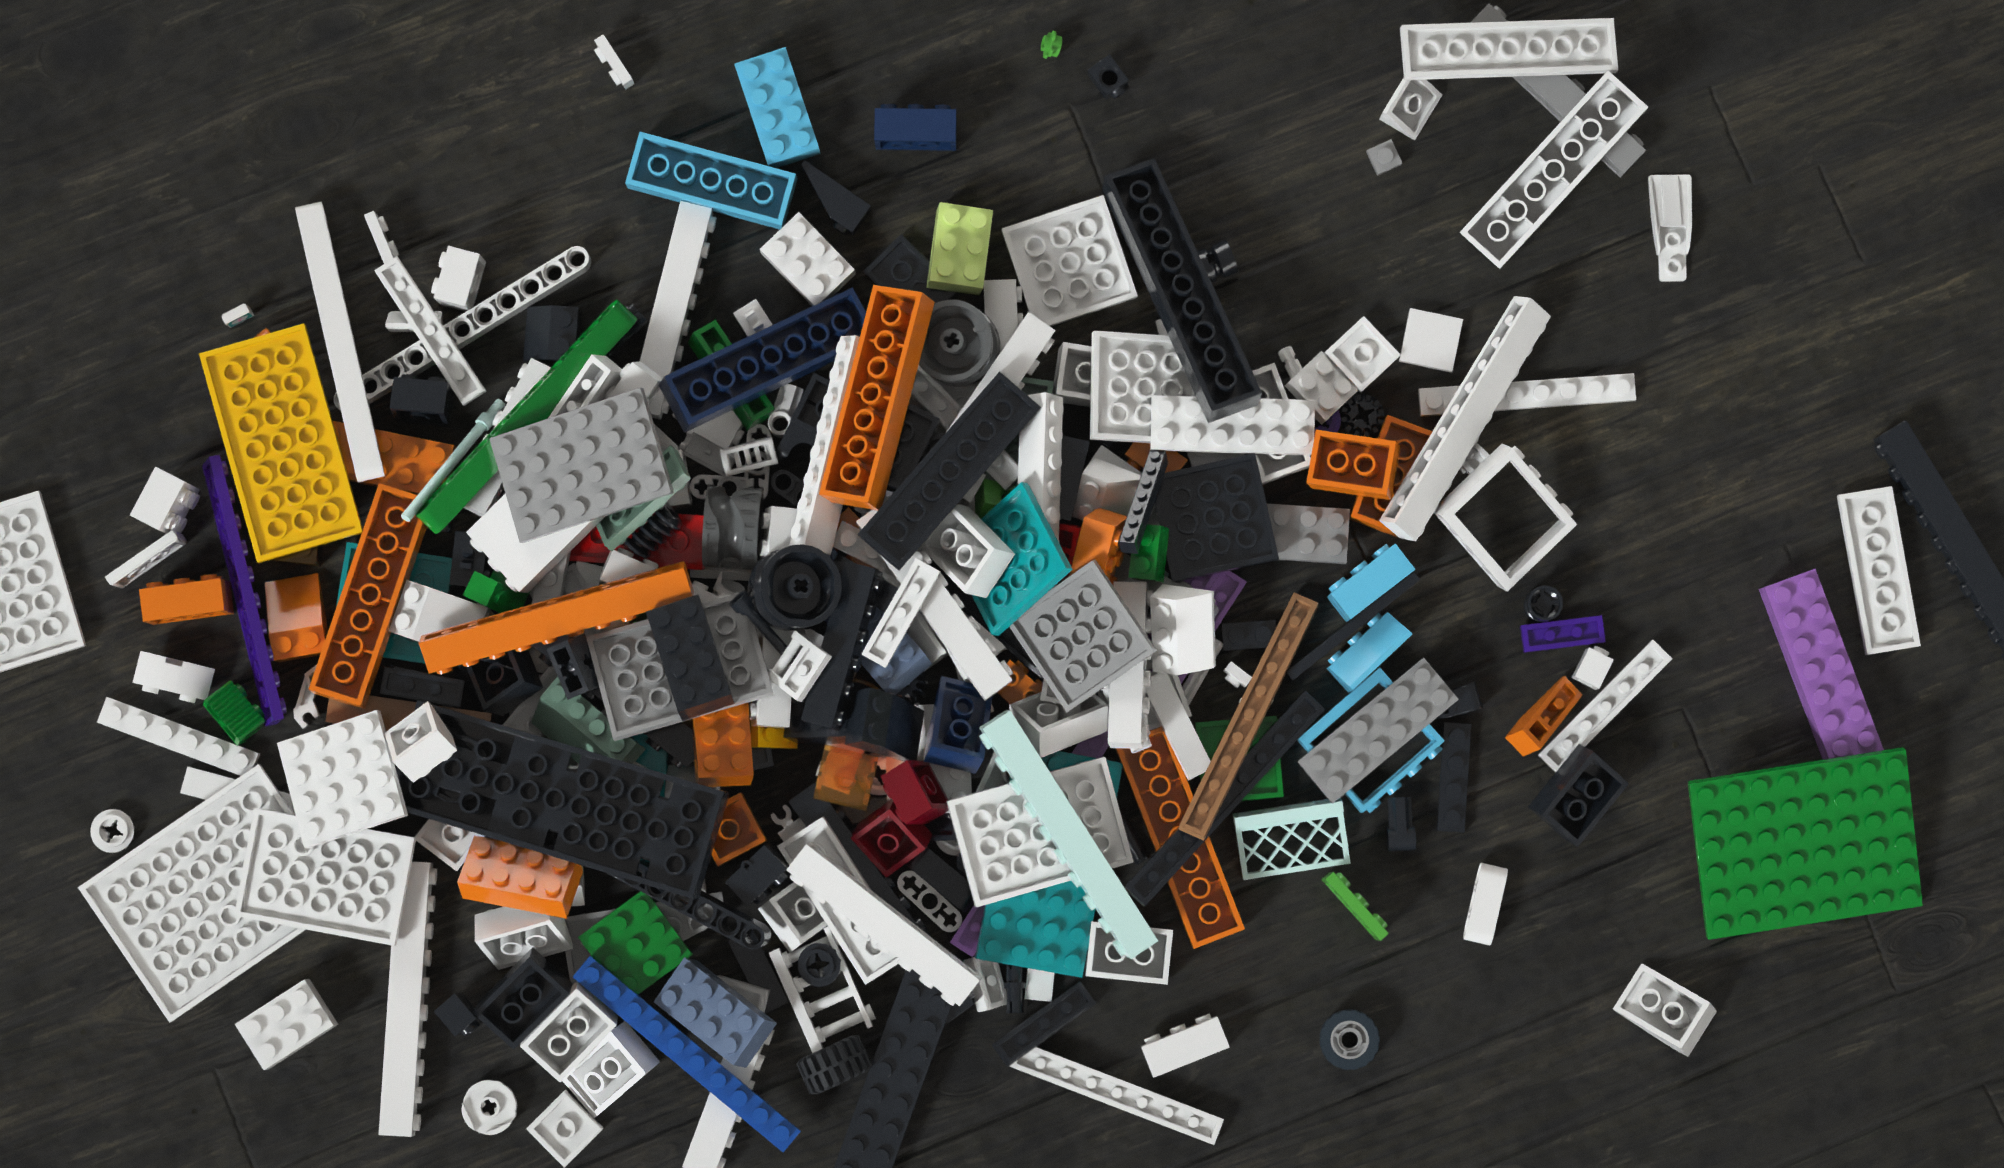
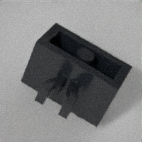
[449,531,492,588]

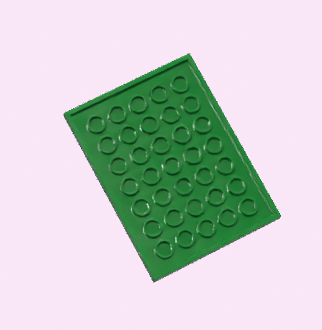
[1688,747,1923,940]

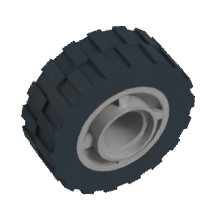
[1320,1009,1380,1070]

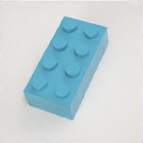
[734,47,820,168]

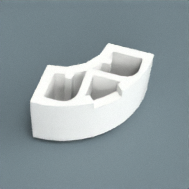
[132,651,215,703]

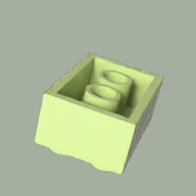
[927,202,993,296]

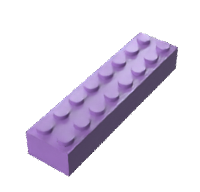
[1759,569,1884,760]

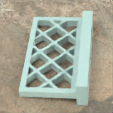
[1233,798,1351,880]

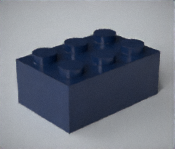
[874,104,957,151]

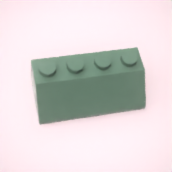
[531,676,646,764]

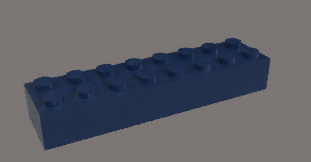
[659,287,866,433]

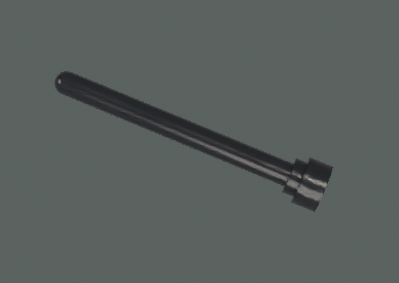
[729,590,797,666]

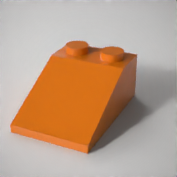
[265,573,328,662]

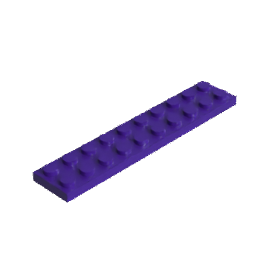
[202,455,287,727]

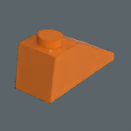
[1505,676,1583,756]

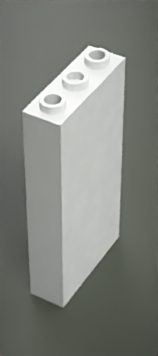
[466,494,605,593]

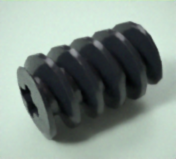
[624,503,682,559]

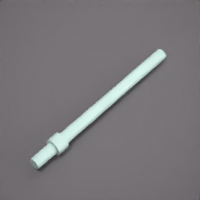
[401,399,505,522]

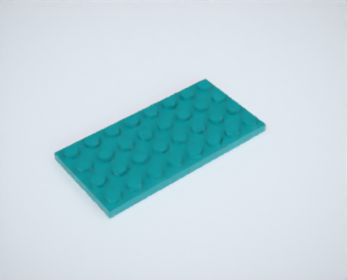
[975,751,1123,978]

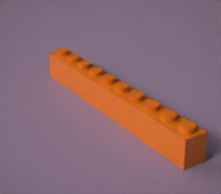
[419,561,694,674]

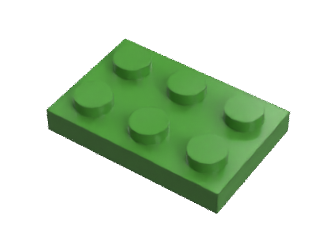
[1321,872,1389,941]

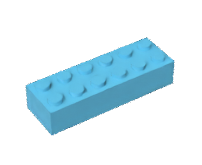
[625,132,797,229]

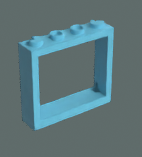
[1297,668,1444,813]

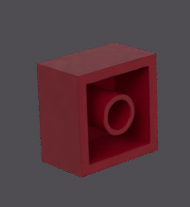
[881,760,949,824]
[851,799,933,878]

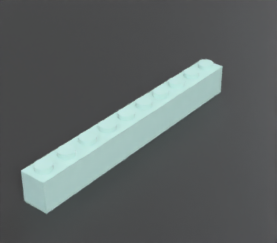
[979,710,1158,959]

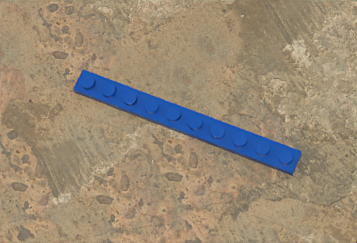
[573,955,801,1152]

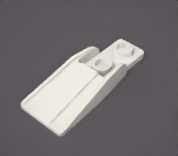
[1648,175,1692,282]

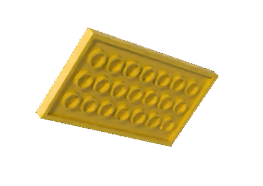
[199,323,363,563]

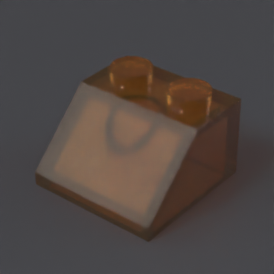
[814,744,879,811]

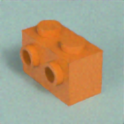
[997,660,1043,704]

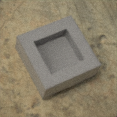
[1366,139,1402,176]

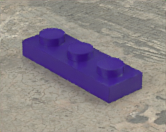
[1520,615,1606,653]

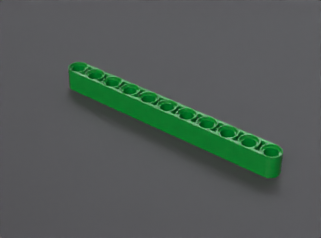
[416,300,637,534]

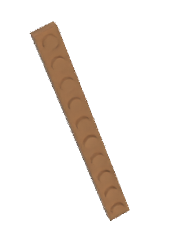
[1179,593,1318,841]

